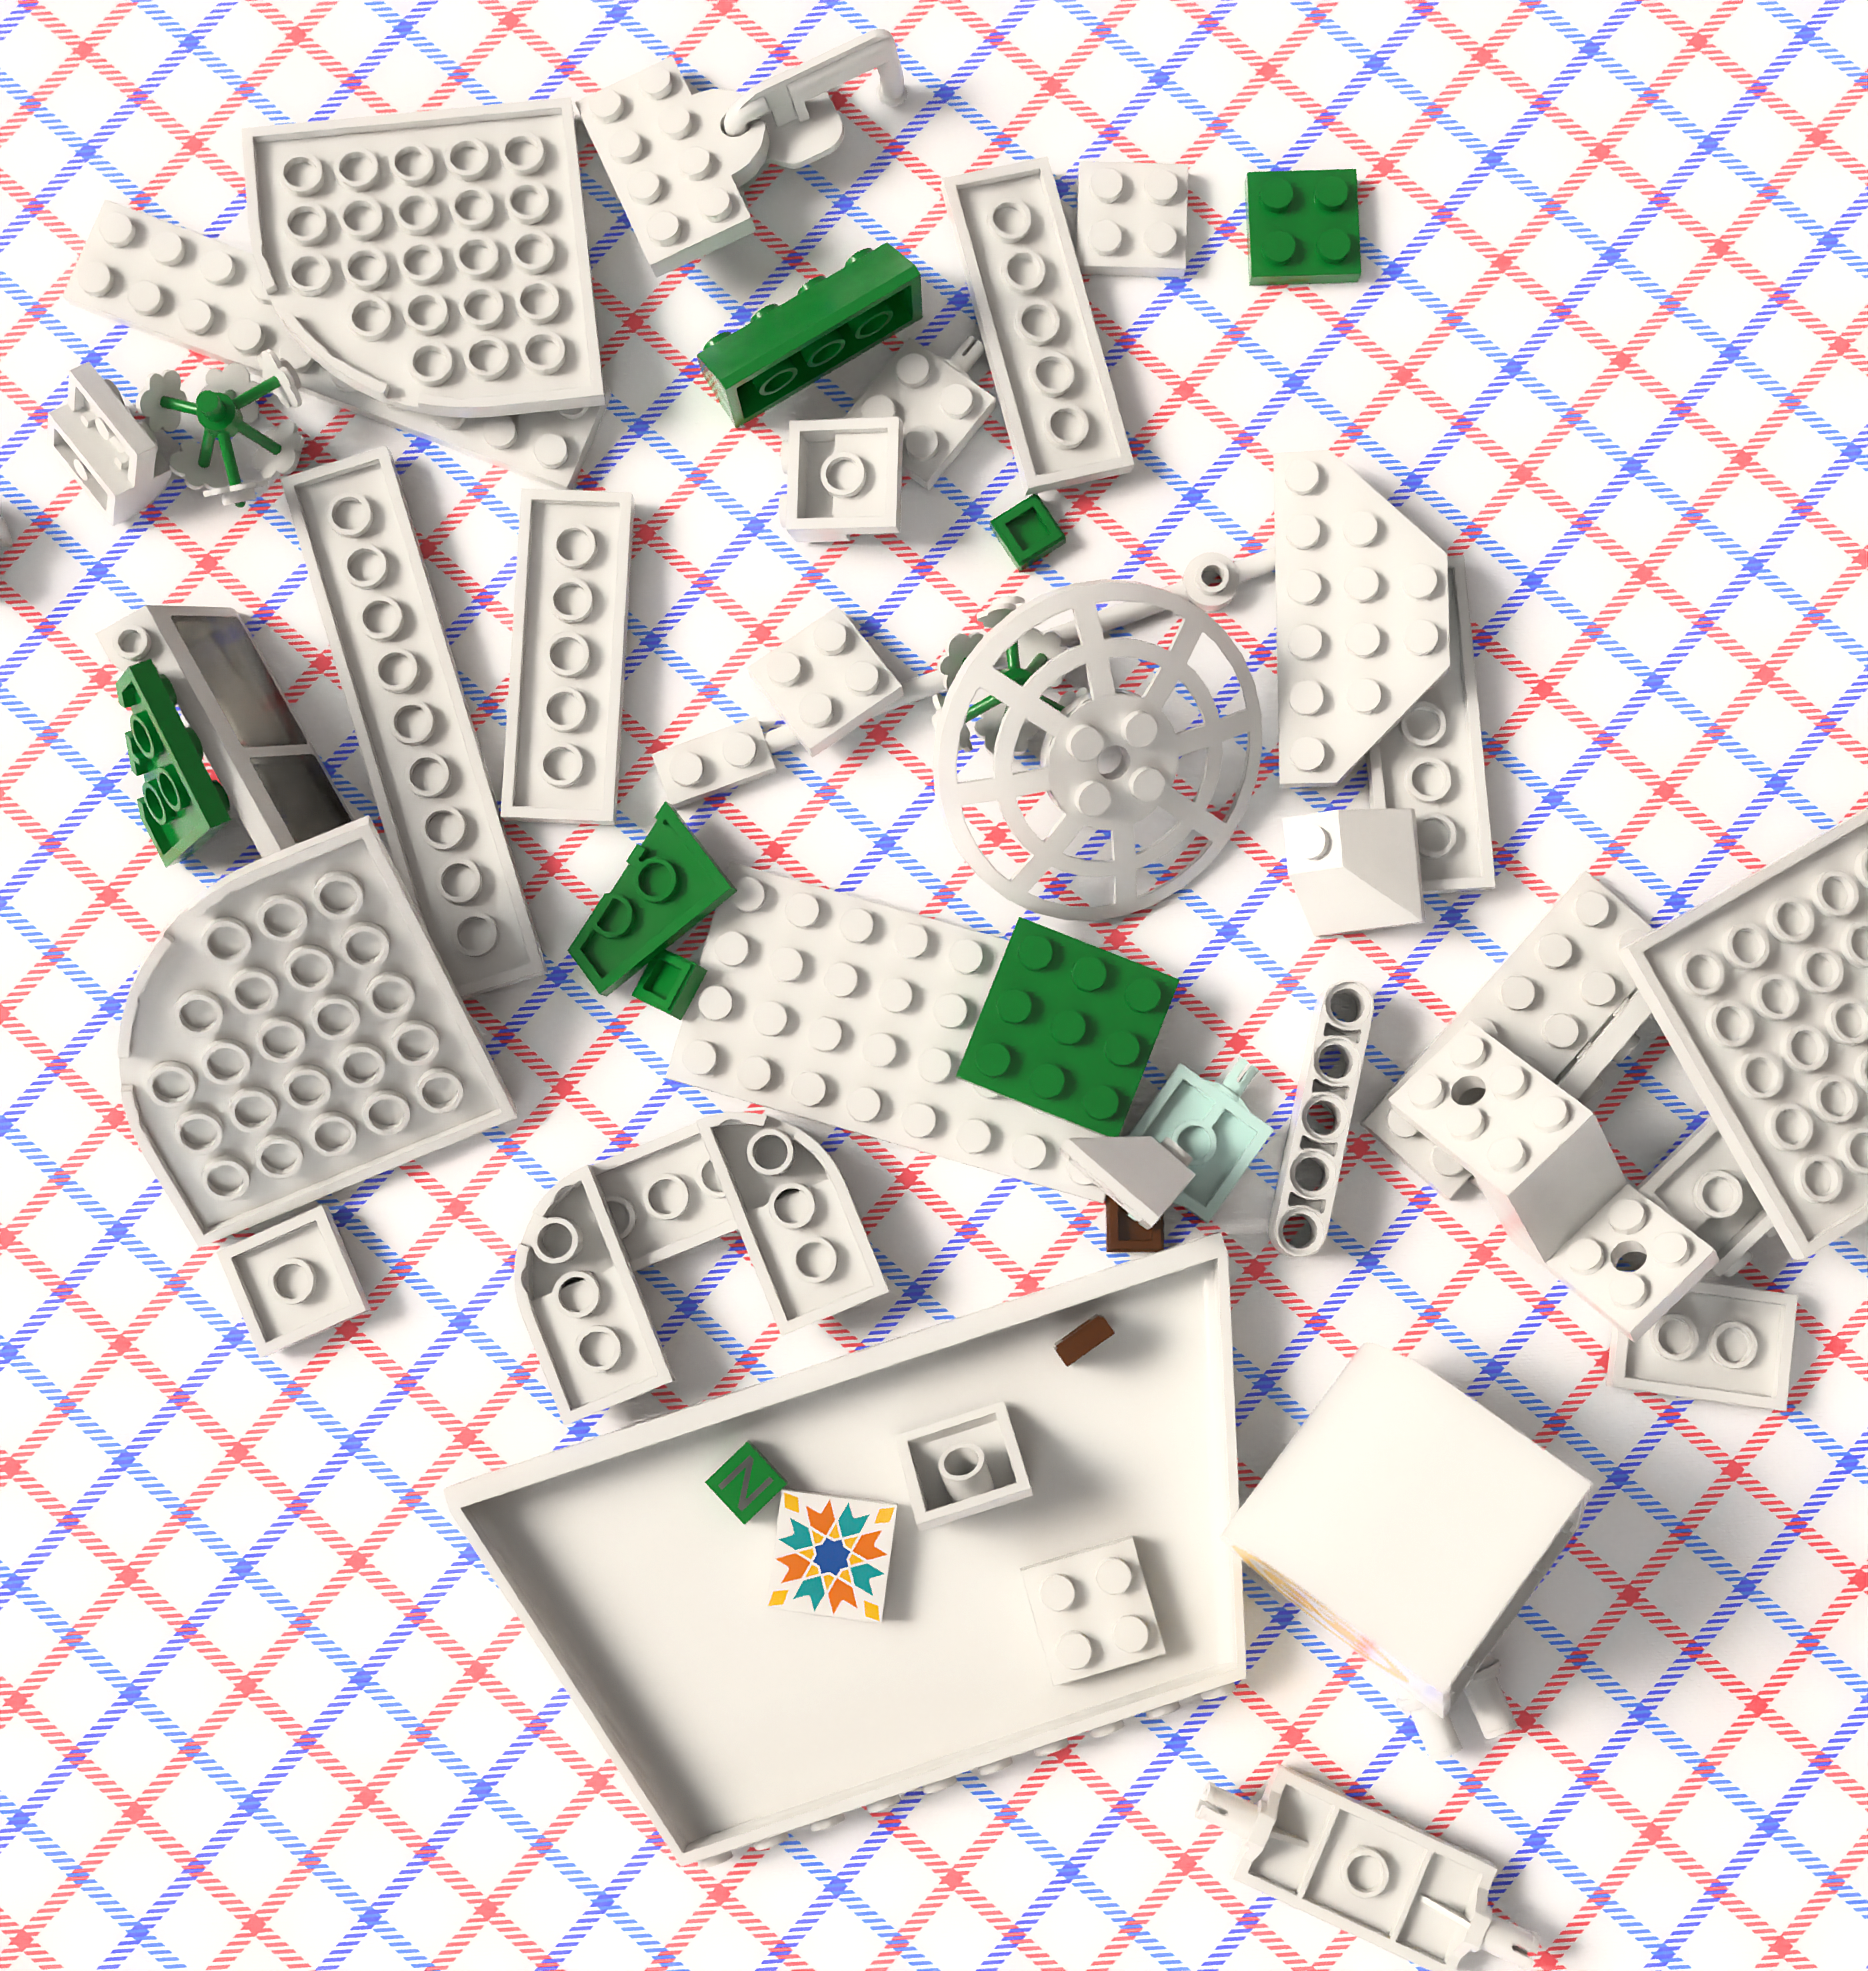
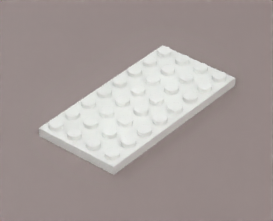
[665,861,1130,1204]

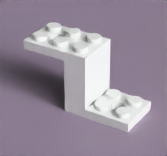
[1388,1021,1720,1343]

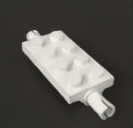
[1195,1763,1540,1971]

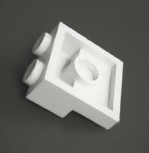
[778,417,903,543]
[1635,1116,1777,1278]

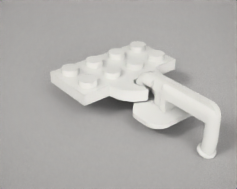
[574,28,908,278]

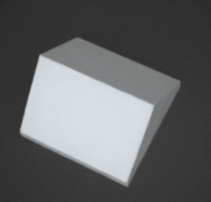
[894,1401,1033,1532]

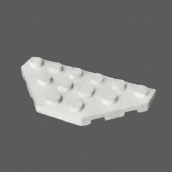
[1273,450,1450,788]

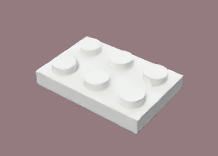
[1606,1271,1798,1411]

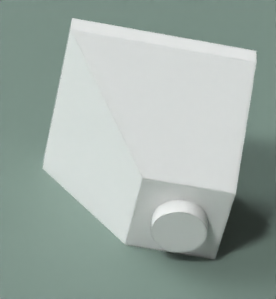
[1283,808,1426,937]
[1060,1136,1196,1230]

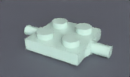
[1127,1057,1274,1229]

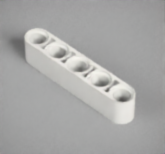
[1268,979,1374,1257]

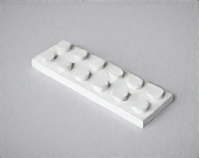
[940,156,1135,496]
[500,488,635,825]
[1366,555,1496,895]
[1359,870,1655,1200]

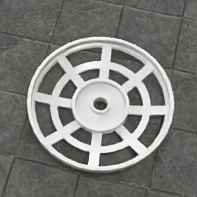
[932,579,1262,921]

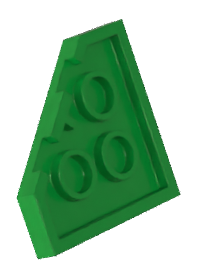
[115,659,231,868]

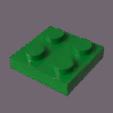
[1244,169,1362,286]

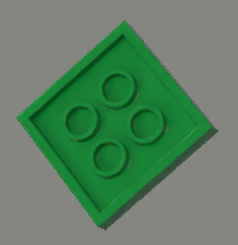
[956,917,1180,1137]

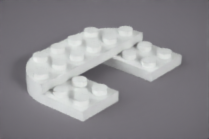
[514,1112,890,1426]

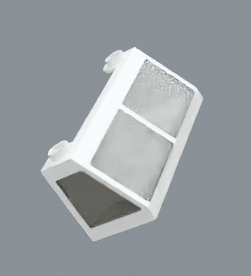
[95,605,355,858]

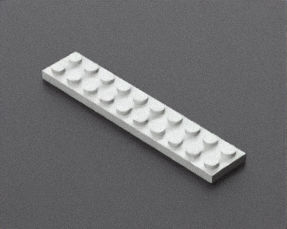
[62,198,612,490]
[280,446,548,1000]

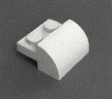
[47,362,172,527]

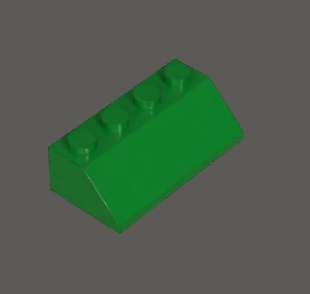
[696,242,923,429]

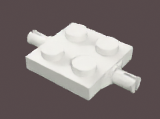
[842,335,997,491]

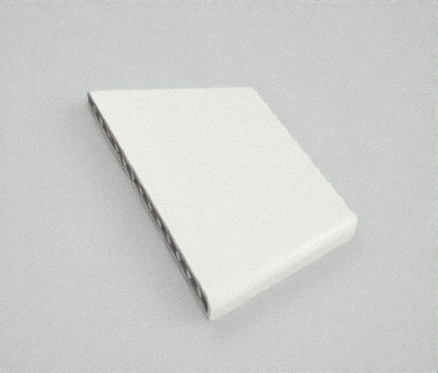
[442,1232,1247,1869]

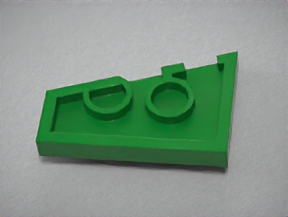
[567,801,737,997]

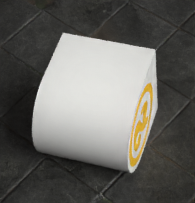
[1220,1342,1593,1719]

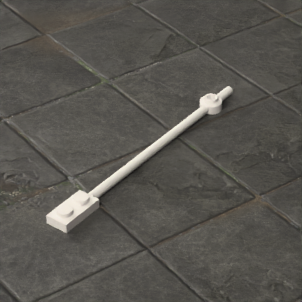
[652,547,1275,809]

